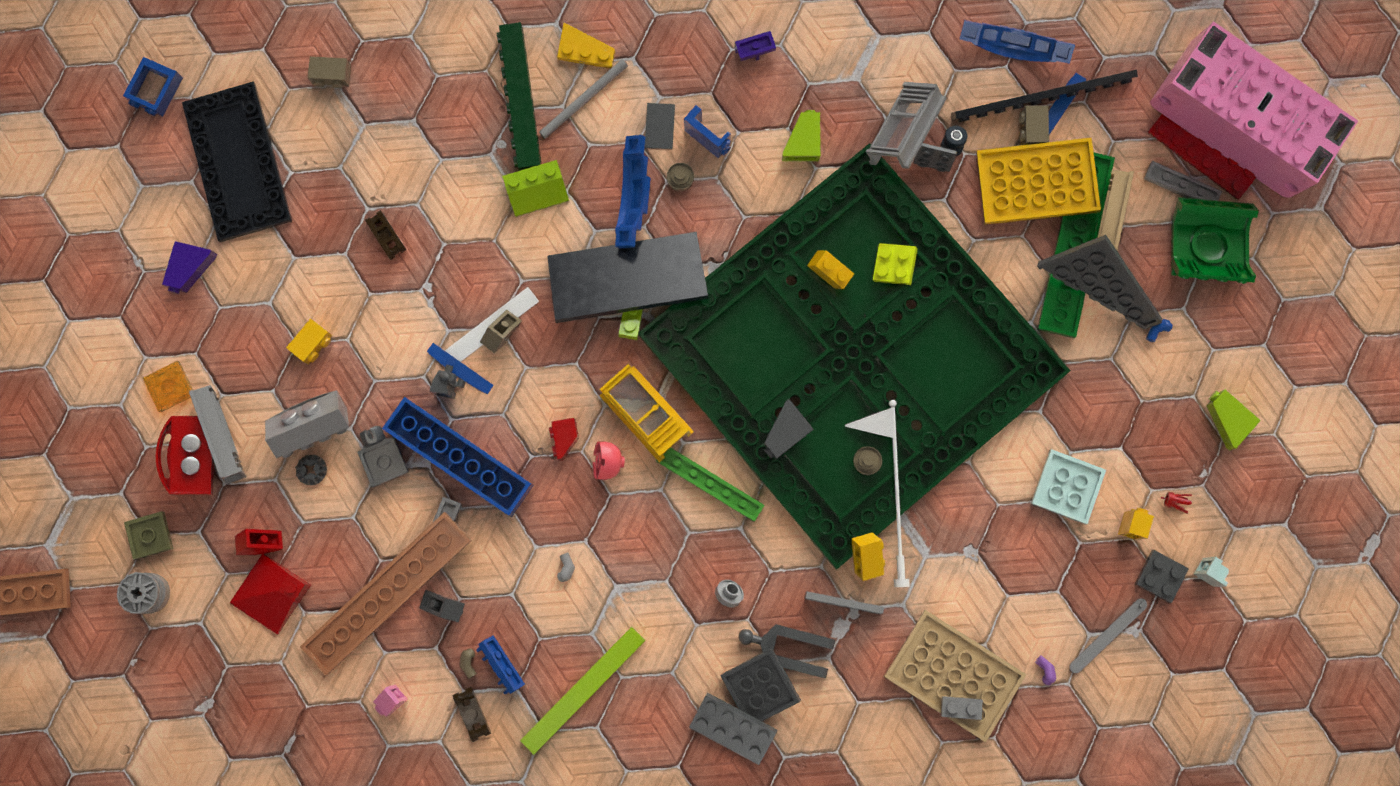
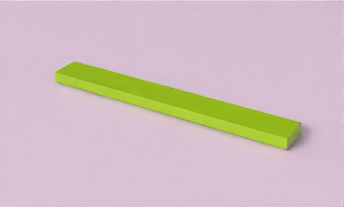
[520,627,646,755]

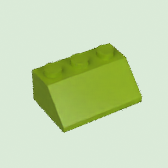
[502,160,569,217]

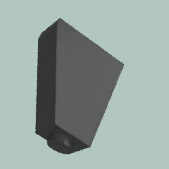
[764,399,813,460]

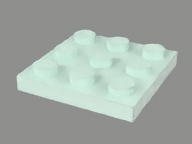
[1031,449,1106,525]

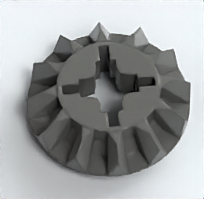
[295,455,327,485]

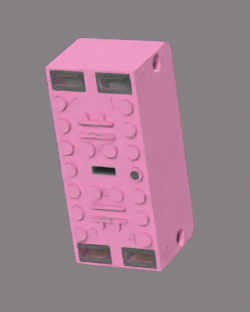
[1150,21,1358,198]

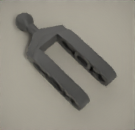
[738,624,835,678]

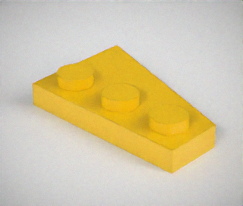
[557,23,615,69]

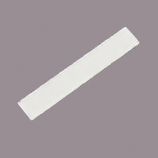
[445,287,539,362]

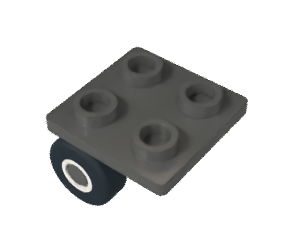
[913,126,968,172]

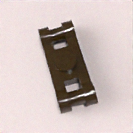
[365,210,406,260]
[453,686,491,742]

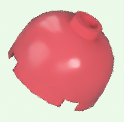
[593,441,625,480]

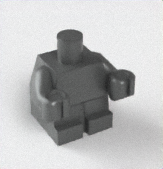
[430,365,465,399]

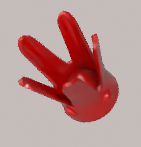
[1161,492,1192,514]

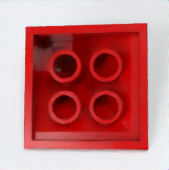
[230,554,311,635]

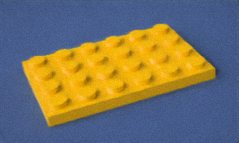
[976,137,1101,225]

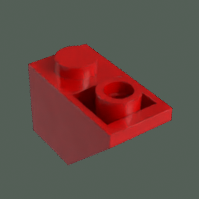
[549,418,579,461]

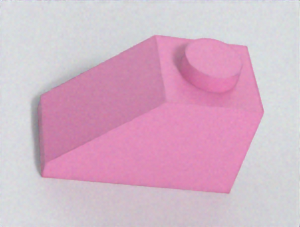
[373,685,408,717]

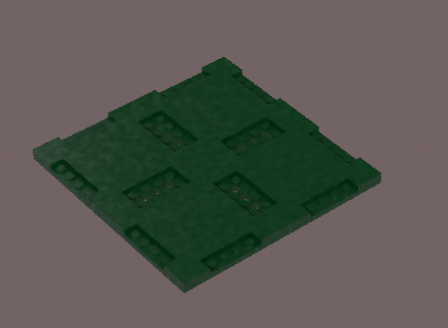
[638,143,1071,570]

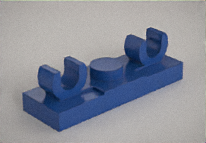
[476,635,525,694]

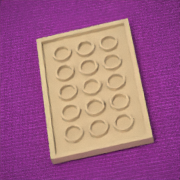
[884,610,1027,742]

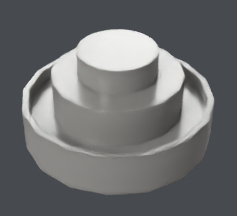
[715,580,744,608]

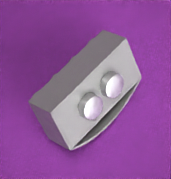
[265,390,349,458]

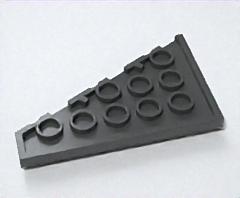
[1037,235,1162,329]

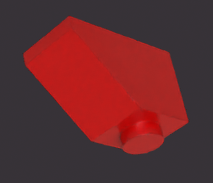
[235,529,283,556]

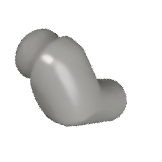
[557,552,575,582]

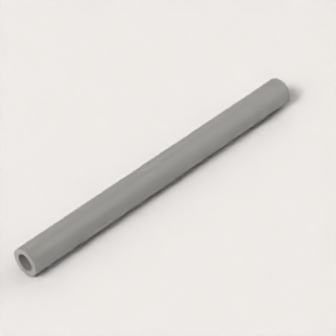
[539,59,628,139]

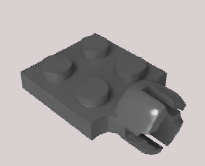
[357,426,409,487]

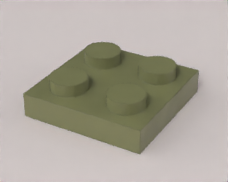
[124,511,173,560]

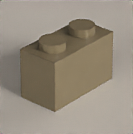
[308,56,351,88]
[1019,106,1049,145]

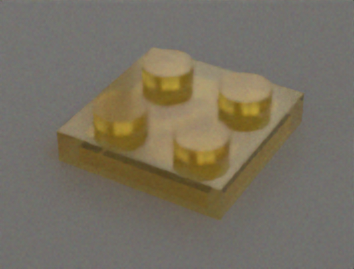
[143,361,193,412]

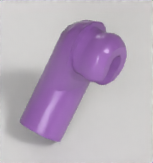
[1035,655,1056,685]

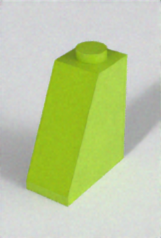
[782,110,821,161]
[1207,389,1261,451]

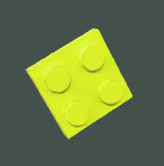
[873,243,918,285]

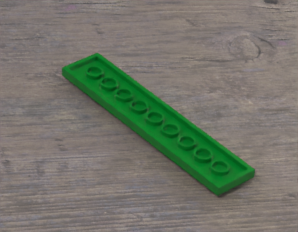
[1037,152,1115,338]

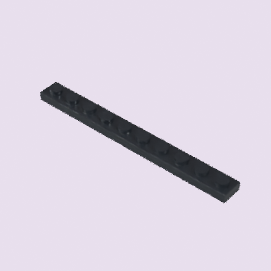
[951,69,1138,122]

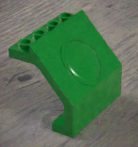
[1171,197,1259,284]

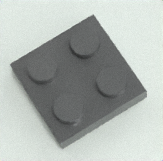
[1135,550,1189,603]

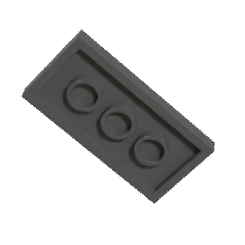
[689,692,777,765]

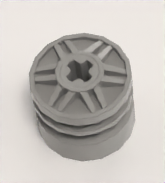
[117,572,170,614]

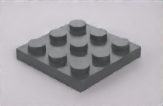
[720,648,801,721]

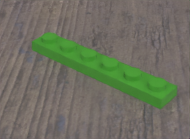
[656,448,765,522]

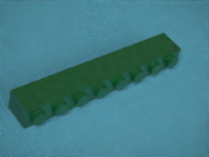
[497,22,542,171]

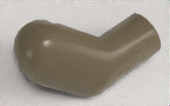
[459,648,477,679]

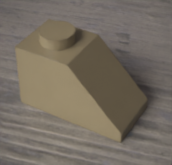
[480,310,522,353]

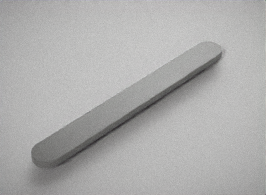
[1069,599,1147,673]

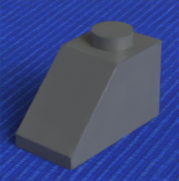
[419,590,465,622]

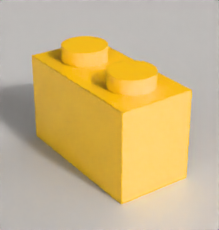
[807,250,854,289]
[286,318,333,365]
[1118,508,1154,540]
[851,532,885,581]

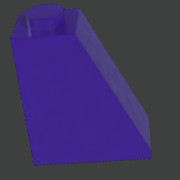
[162,241,217,294]

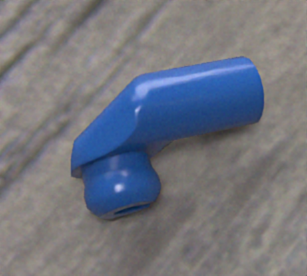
[1146,319,1173,342]

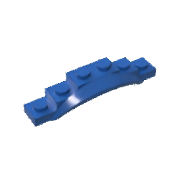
[959,20,1075,64]
[615,135,651,248]

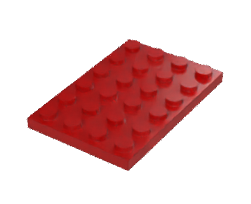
[1148,114,1257,200]

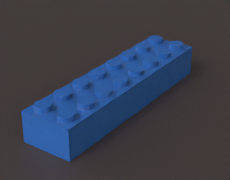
[382,397,534,517]

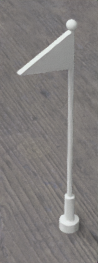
[845,400,910,587]

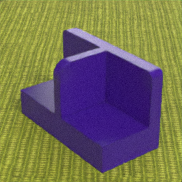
[735,31,776,61]

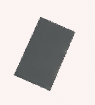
[645,103,675,149]

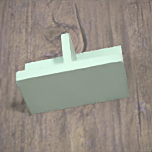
[1194,557,1229,587]

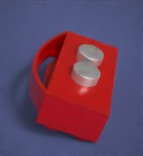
[155,416,214,496]

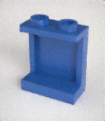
[684,105,731,158]

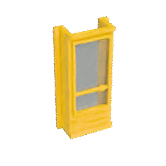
[600,364,694,463]

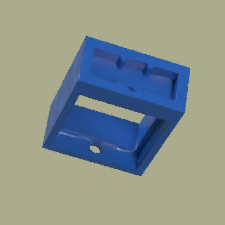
[123,57,183,117]

